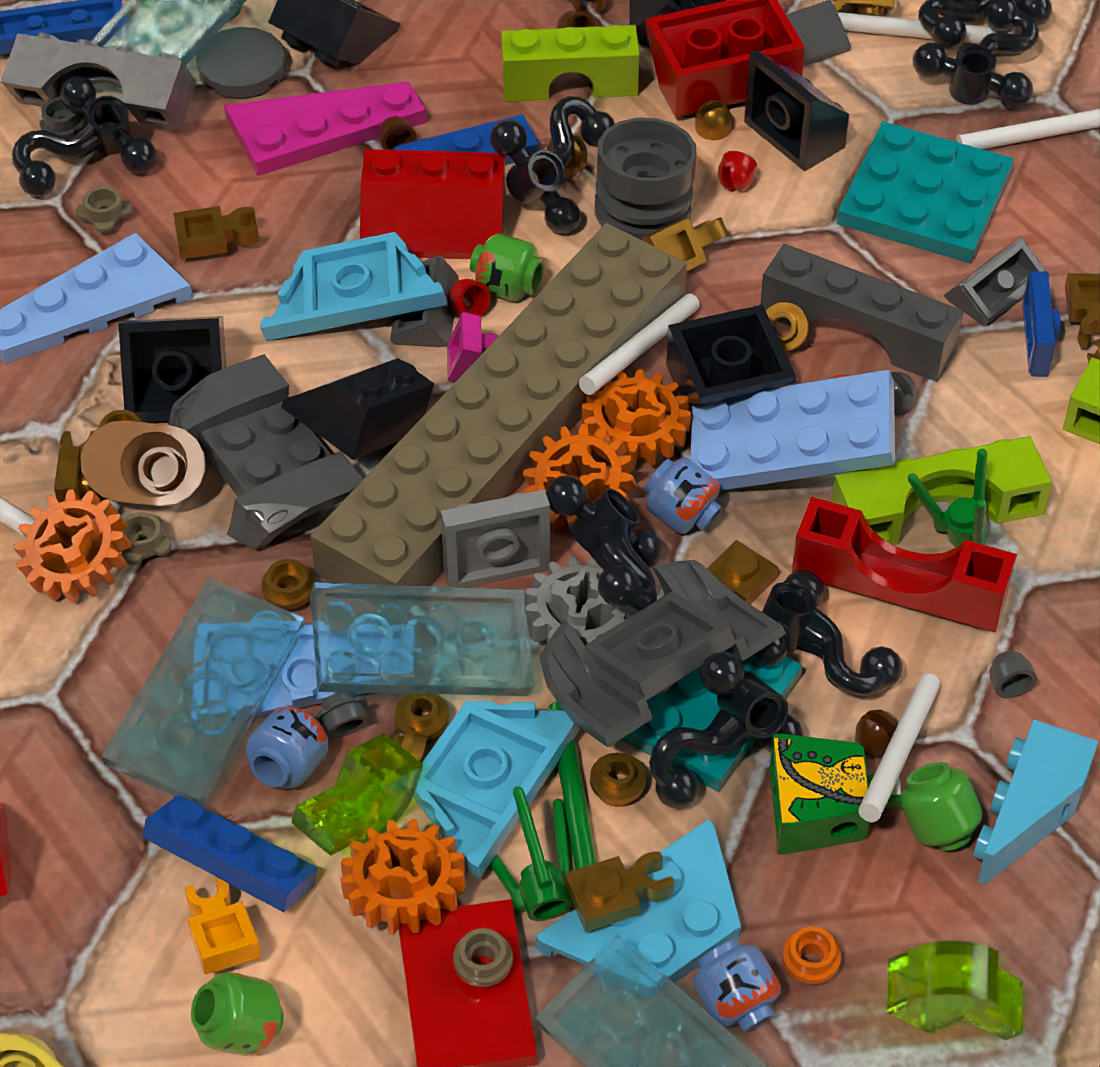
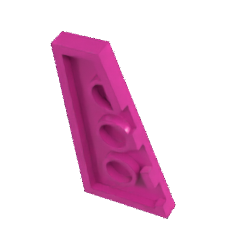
[224,81,427,176]

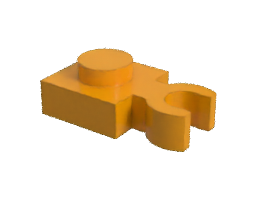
[185,877,261,975]

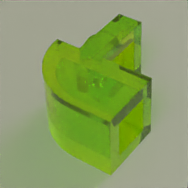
[291,733,424,856]
[887,941,1023,1041]

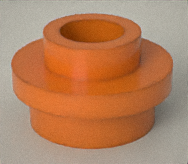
[782,926,841,984]

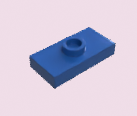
[1022,271,1060,377]

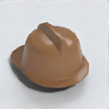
[80,421,206,506]

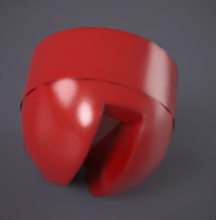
[717,151,758,191]
[447,279,491,316]

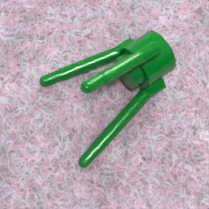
[907,449,989,548]
[489,786,572,921]

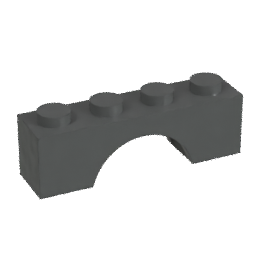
[760,243,963,382]

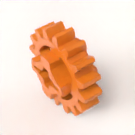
[582,369,691,466]
[523,424,637,532]
[14,489,131,603]
[340,819,466,935]

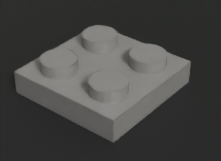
[441,489,550,591]

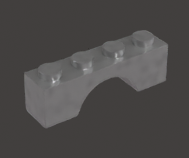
[0,33,197,130]

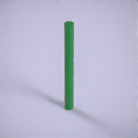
[548,701,597,870]

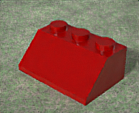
[646,0,805,117]
[360,149,506,259]

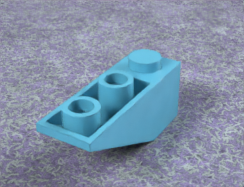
[973,720,1098,885]

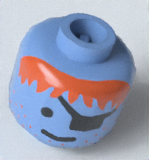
[643,458,722,534]
[246,706,329,789]
[693,939,781,1033]

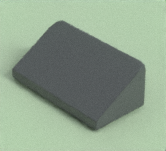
[786,0,851,66]
[944,237,1049,326]
[390,255,459,347]

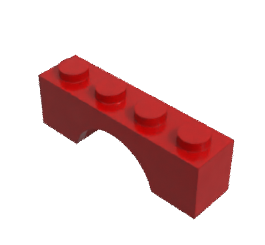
[792,497,1017,632]

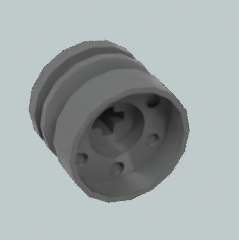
[594,117,697,241]

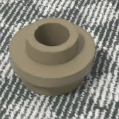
[453,928,513,987]

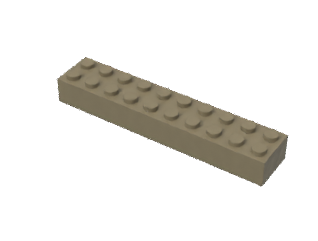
[310,223,687,622]

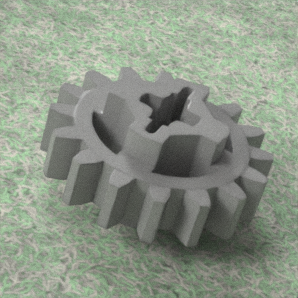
[525,556,640,645]

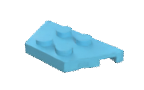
[260,232,447,341]
[409,701,581,879]
[536,819,741,1000]

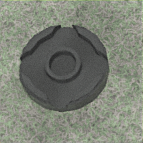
[196,27,286,99]

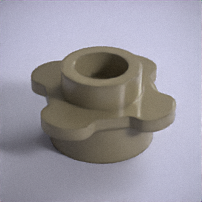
[76,186,133,232]
[121,512,172,565]

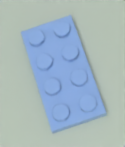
[690,370,895,491]

